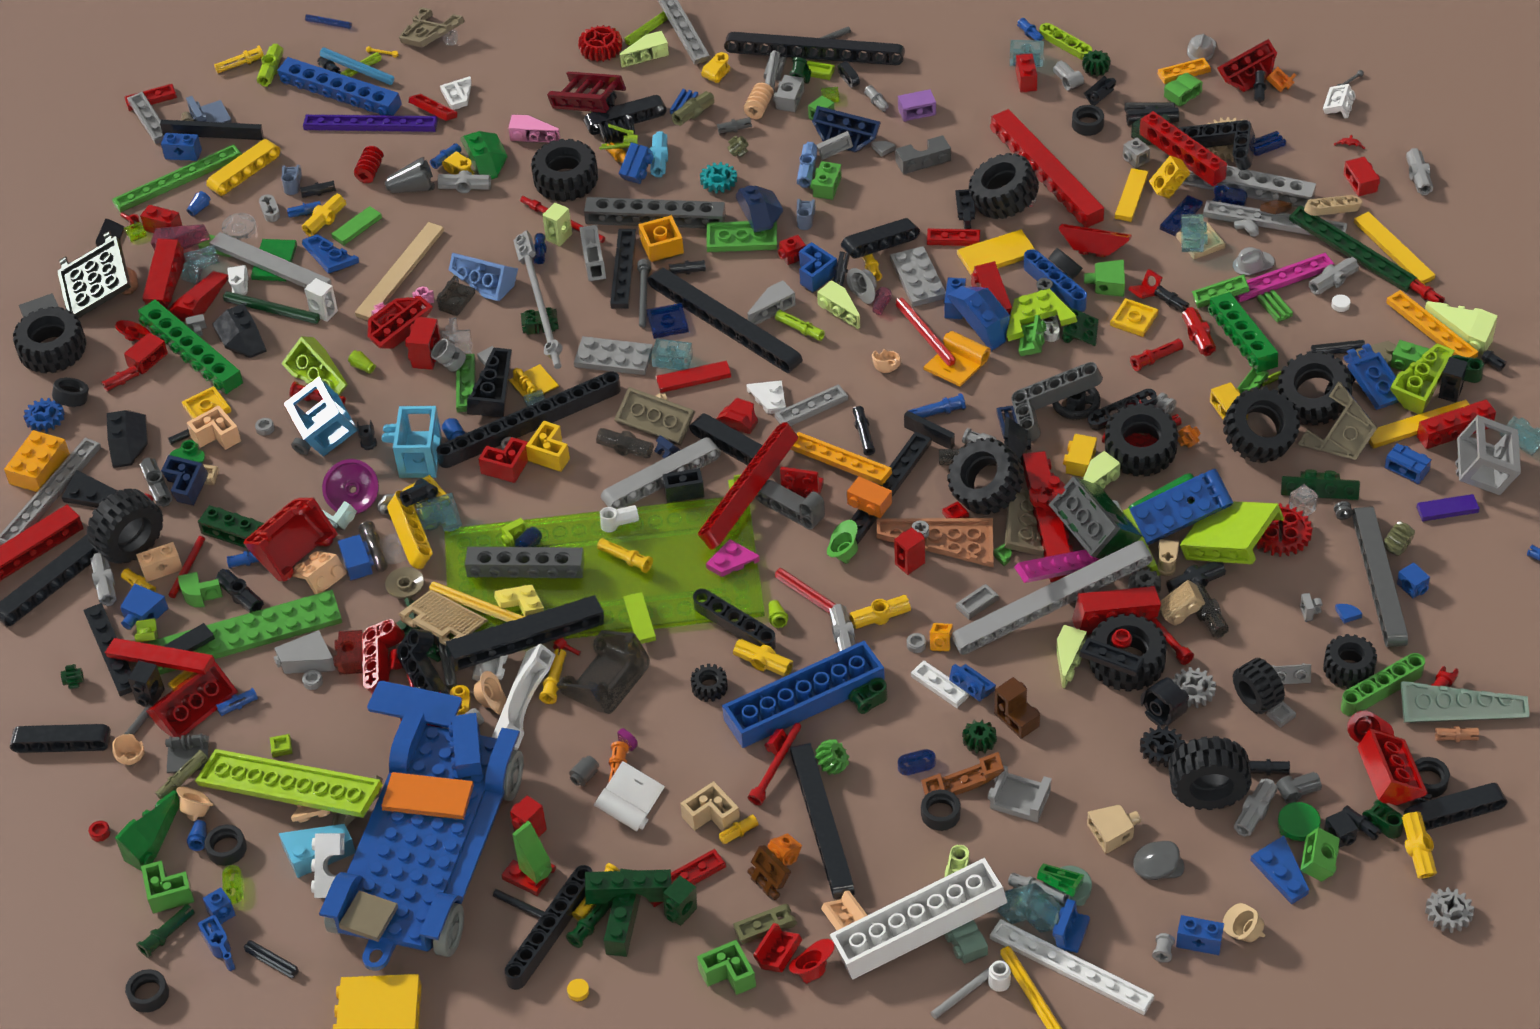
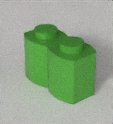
[1164,73,1203,106]

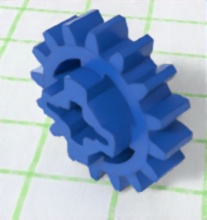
[23,398,65,432]

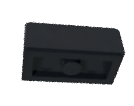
[96,219,125,247]

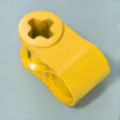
[701,52,730,83]
[442,152,475,175]

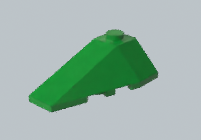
[115,790,180,871]

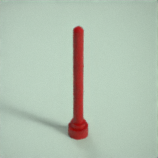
[1148,618,1194,665]
[747,723,801,806]

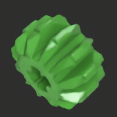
[815,739,849,775]

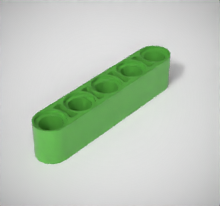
[1341,653,1425,716]

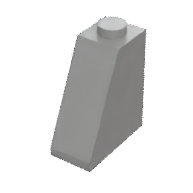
[273,630,336,674]

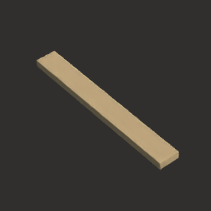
[355,222,444,321]

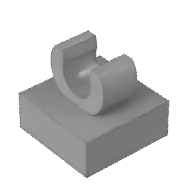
[185,314,207,336]
[1300,593,1323,622]

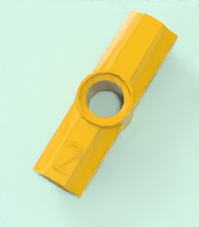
[301,193,346,237]
[849,595,911,629]
[733,639,793,677]
[1402,812,1437,879]

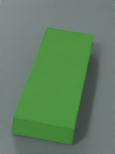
[331,206,382,246]
[1192,274,1250,308]

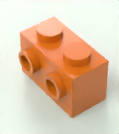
[847,476,892,518]

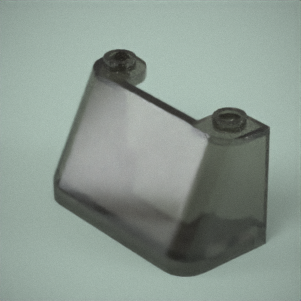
[557,630,650,714]

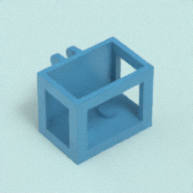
[284,377,357,457]

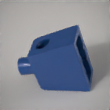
[121,584,168,630]

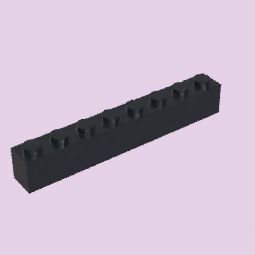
[446,595,604,671]

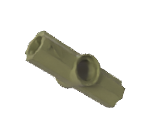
[671,91,715,126]

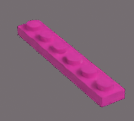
[1234,253,1334,303]
[1014,549,1100,583]

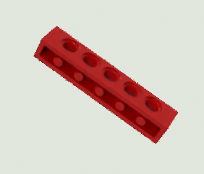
[1140,111,1227,187]

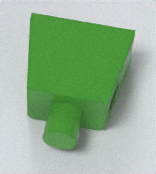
[1084,260,1125,297]

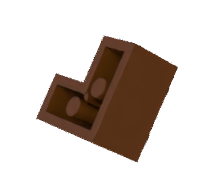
[994,677,1040,739]

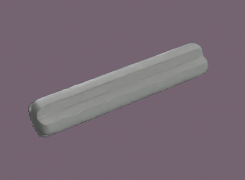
[765,50,780,90]

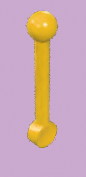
[366,46,398,57]

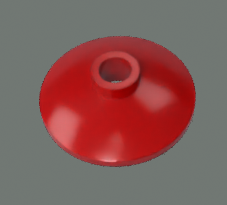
[115,320,150,341]

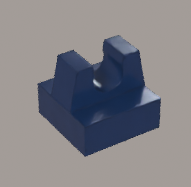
[654,435,681,458]

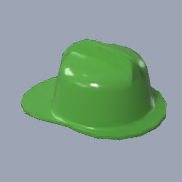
[827,520,858,564]

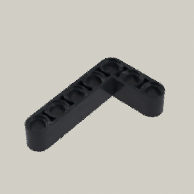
[1178,120,1255,170]

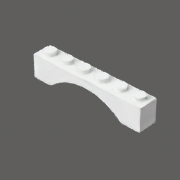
[492,644,555,750]

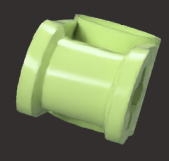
[945,845,969,877]

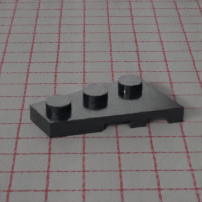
[62,470,118,508]

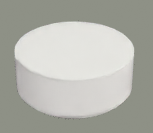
[1331,295,1350,312]

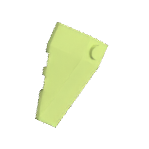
[1425,301,1498,355]

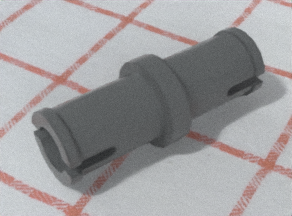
[717,117,752,135]

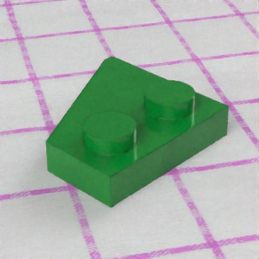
[1037,863,1084,897]

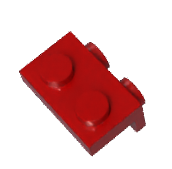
[753,923,803,973]

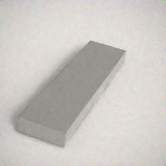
[127,92,164,144]
[775,384,848,426]

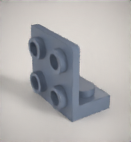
[186,96,231,123]

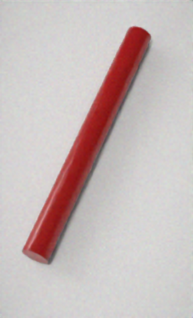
[168,536,205,598]

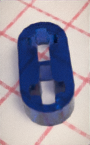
[897,749,936,775]

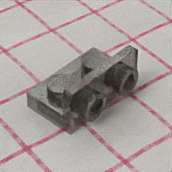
[437,275,475,316]

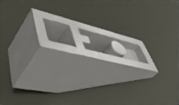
[747,281,796,325]

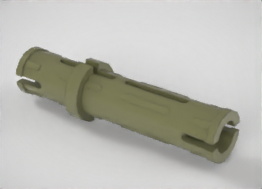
[155,750,209,800]

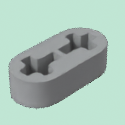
[259,194,280,222]

